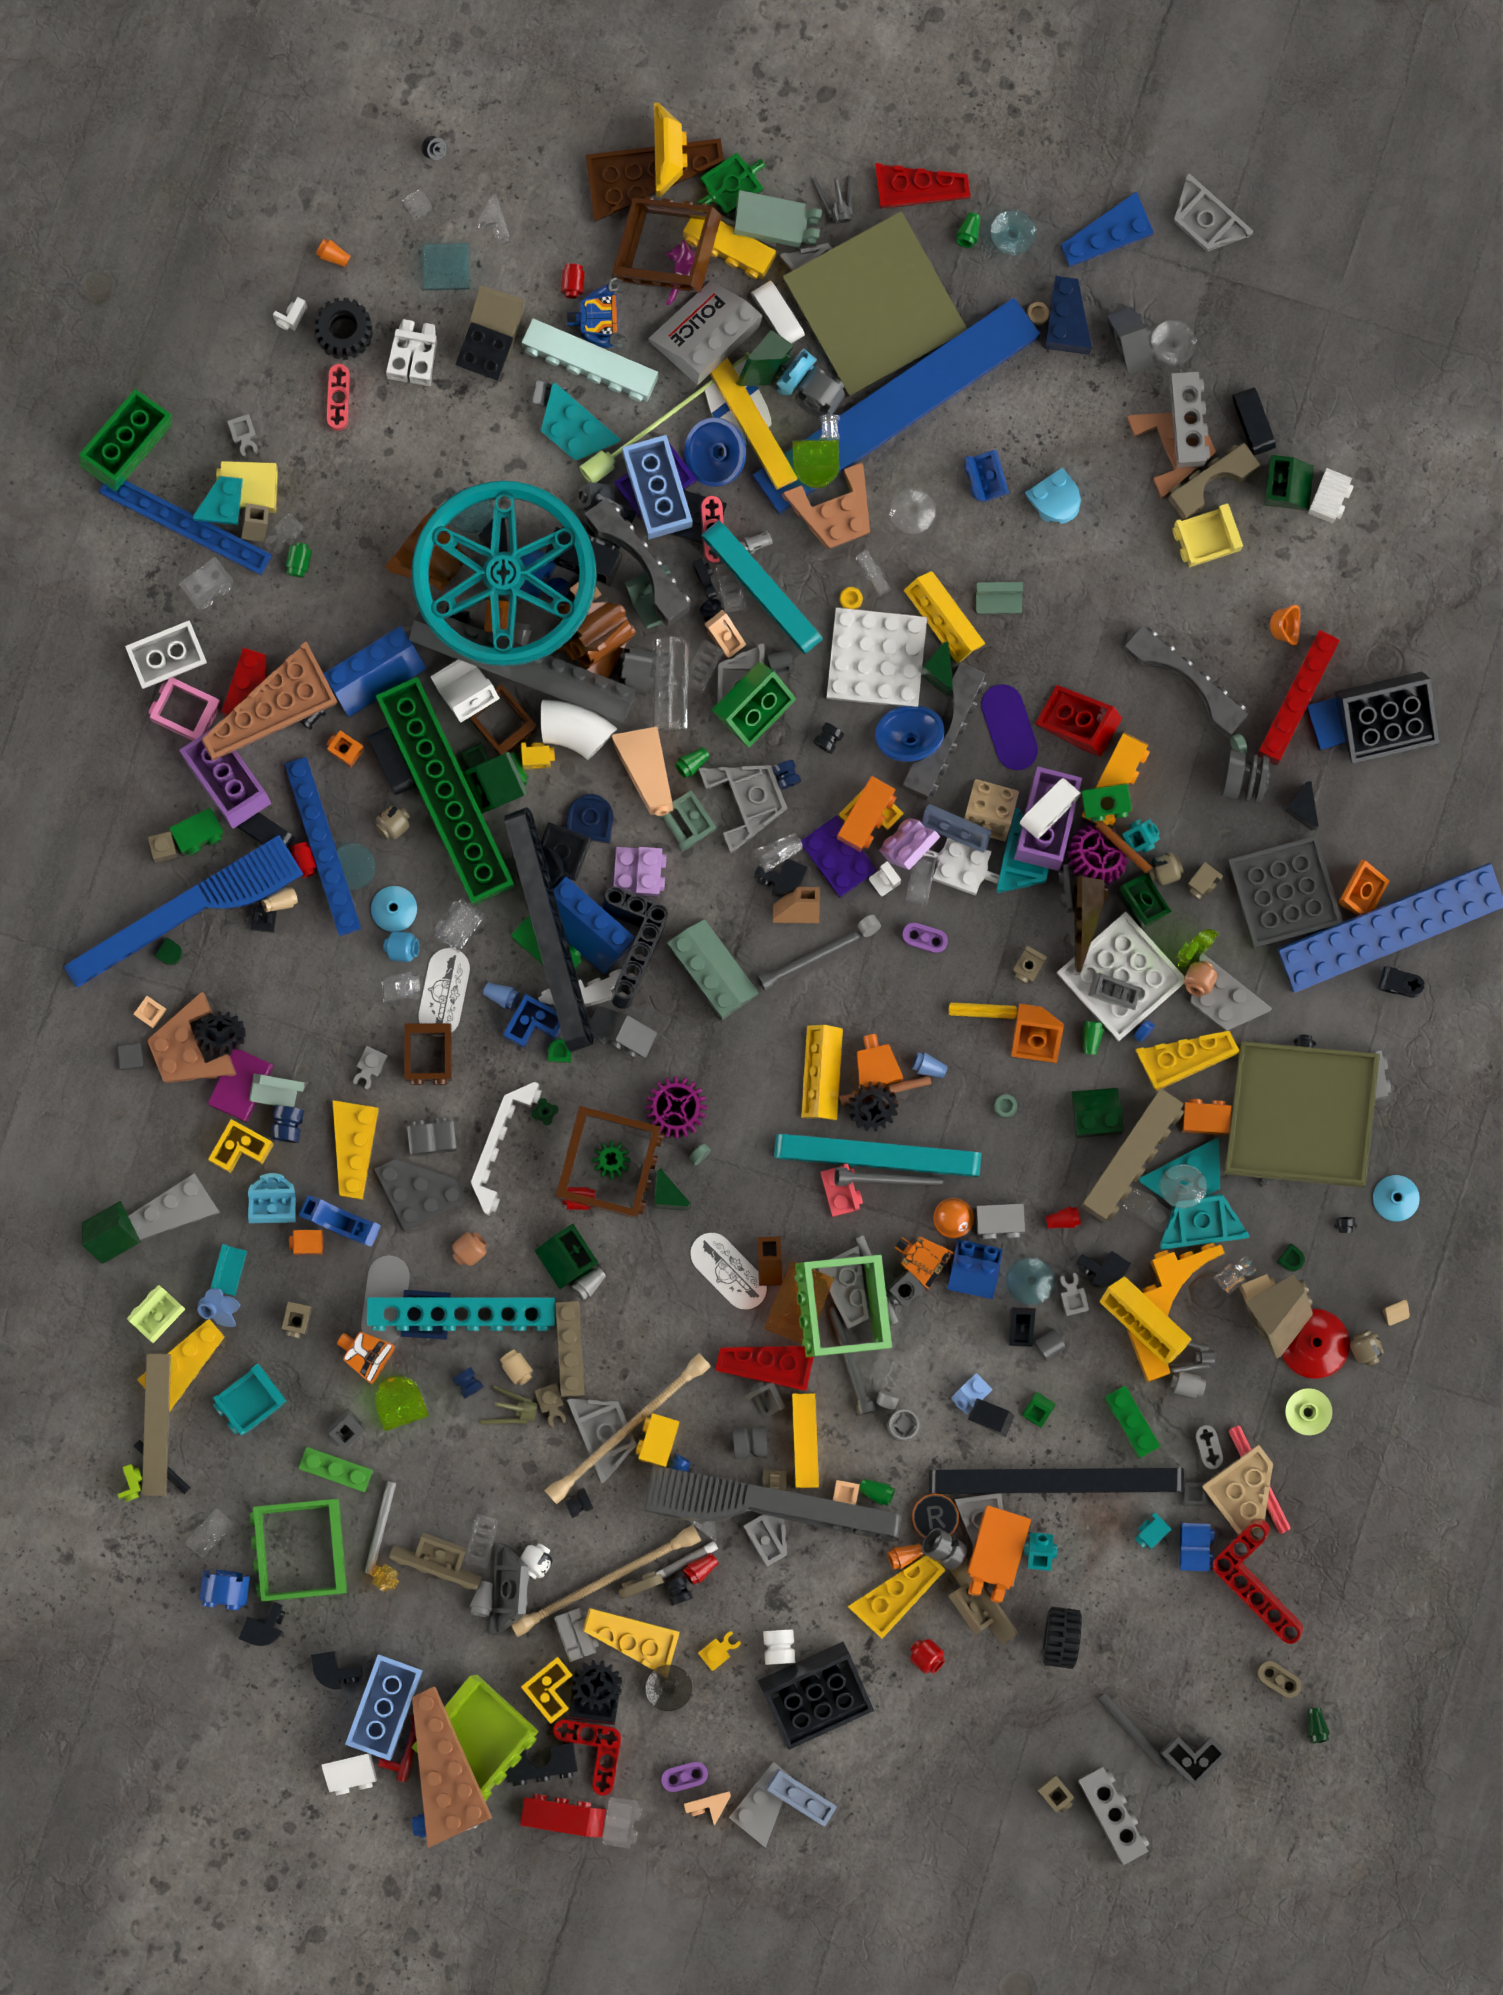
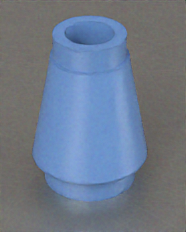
[483,982,519,1009]
[911,1052,948,1078]

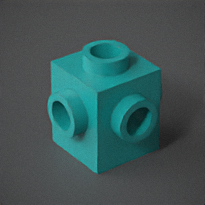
[1122,819,1160,853]
[1023,1532,1058,1571]

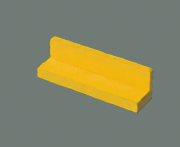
[904,571,985,663]
[801,1025,843,1120]
[792,1393,819,1489]

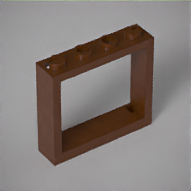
[612,196,722,293]
[555,1106,664,1219]

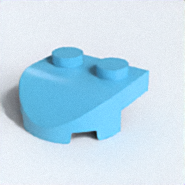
[775,348,817,396]
[1025,468,1081,524]
[248,1173,296,1223]

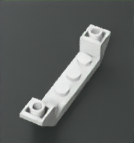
[471,1082,542,1216]

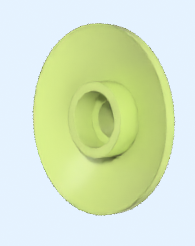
[1285,1388,1332,1435]

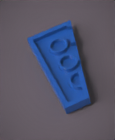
[1061,192,1154,267]

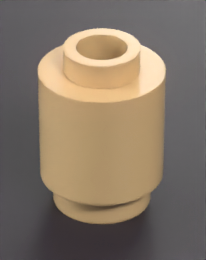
[500,1349,533,1385]

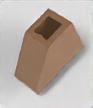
[773,887,820,924]

